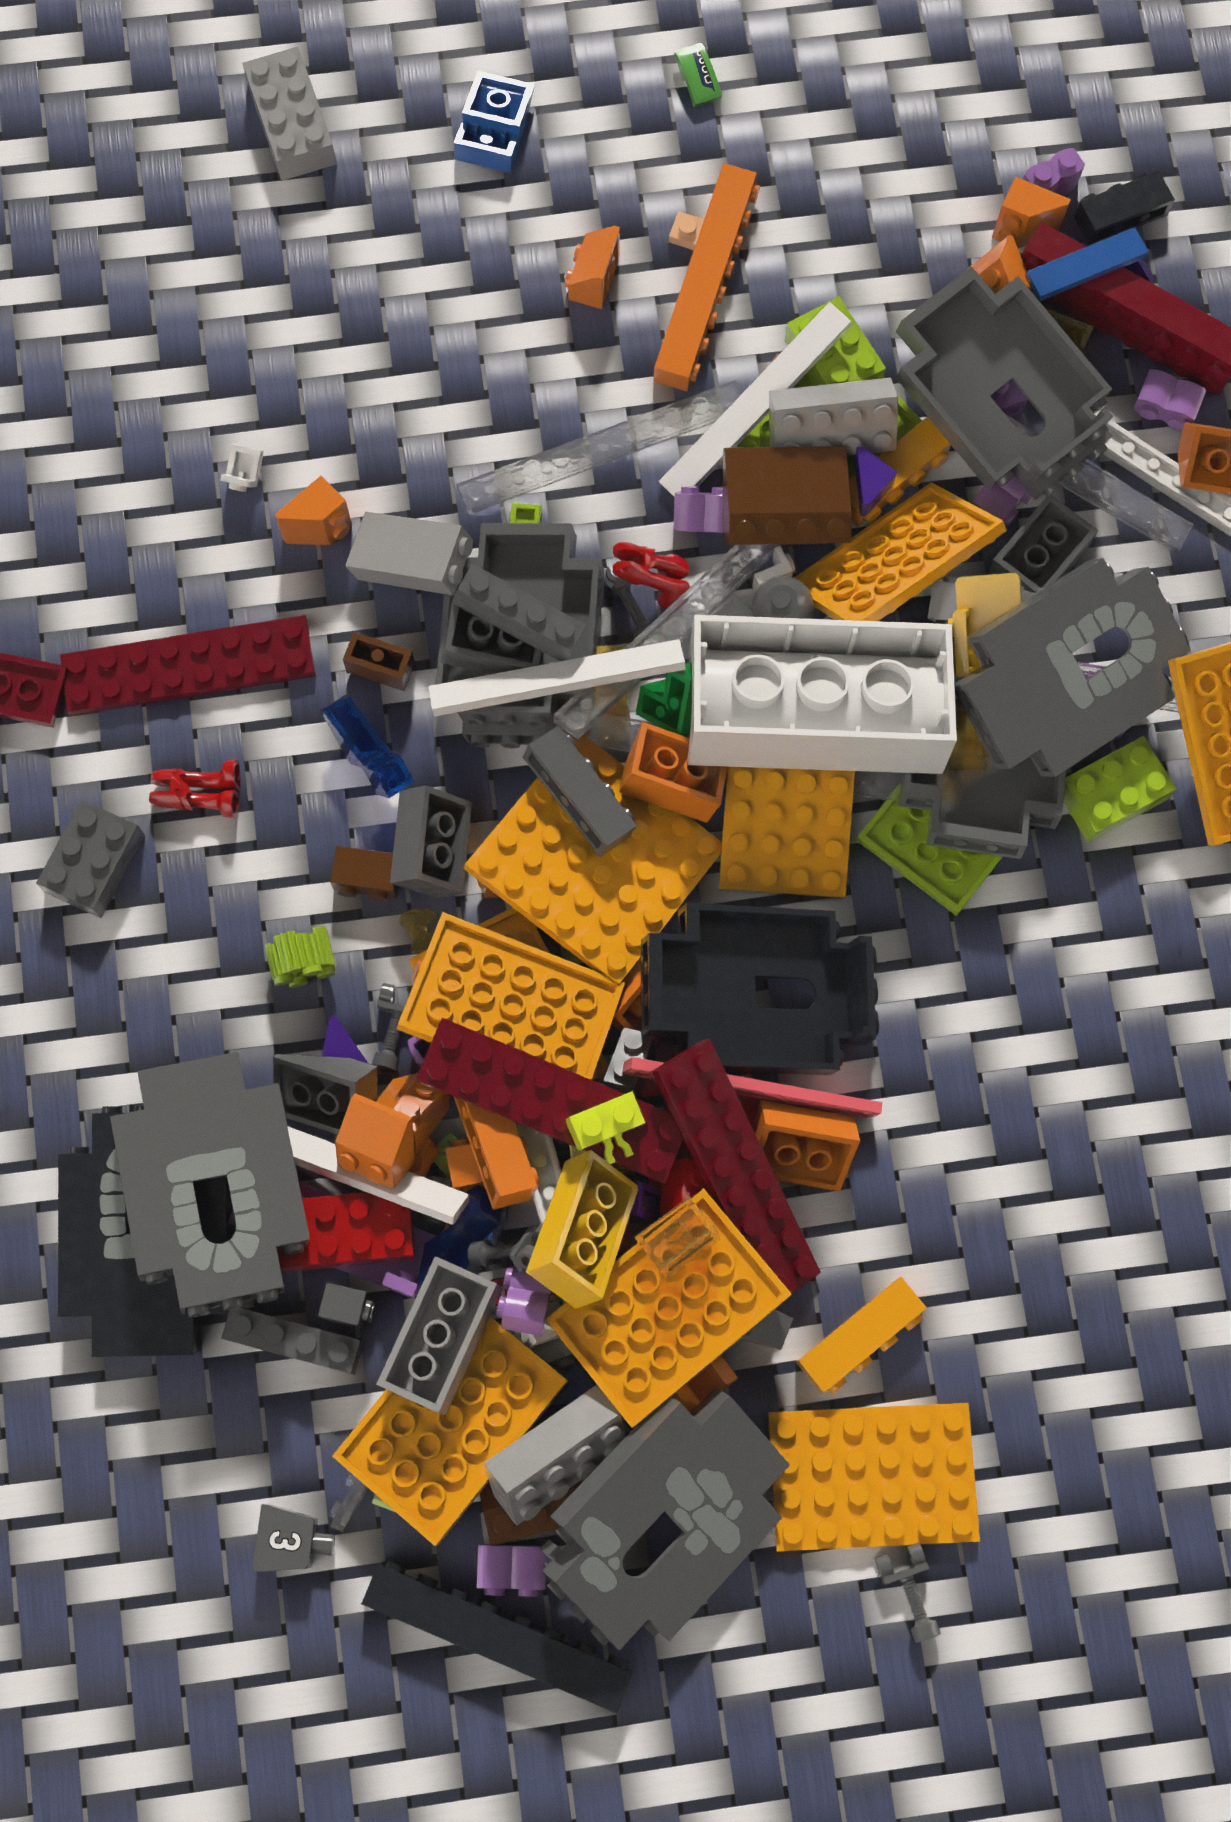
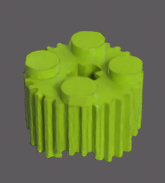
[265,926,336,988]

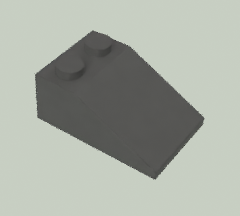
[273,1054,377,1135]

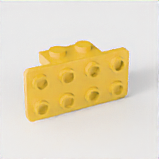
[948,573,1022,679]

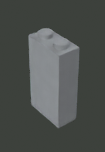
[345,511,473,595]

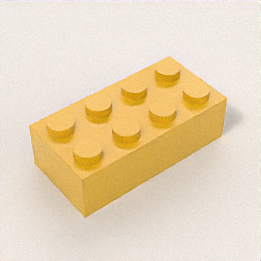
[526,1150,638,1309]

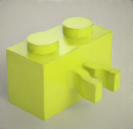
[565,1091,645,1165]

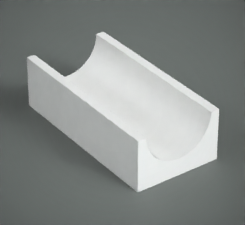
[688,615,957,774]

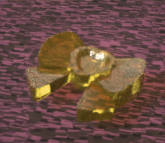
[399,908,437,955]

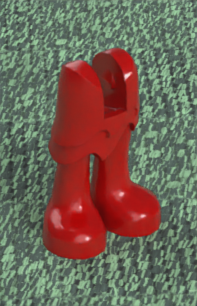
[612,542,690,611]
[149,759,241,818]

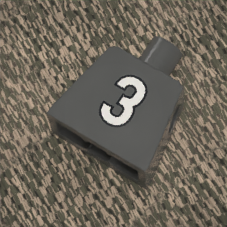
[252,1504,335,1572]

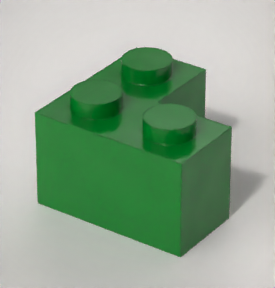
[636,662,692,737]

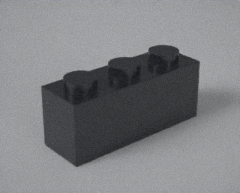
[1074,171,1175,246]

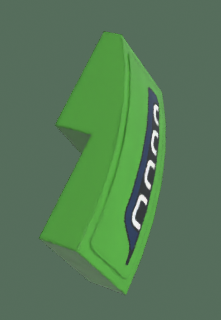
[674,43,723,107]

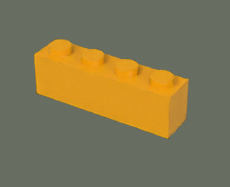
[849,417,951,527]
[796,1277,927,1394]

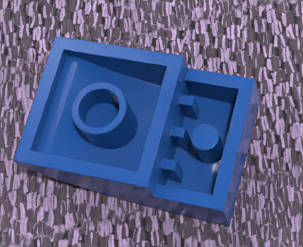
[454,71,534,173]

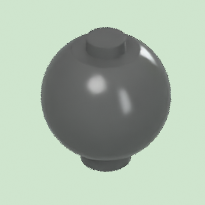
[752,576,814,619]

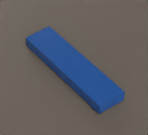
[1025,227,1149,302]

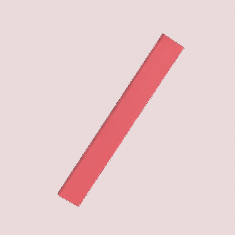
[622,1057,882,1118]

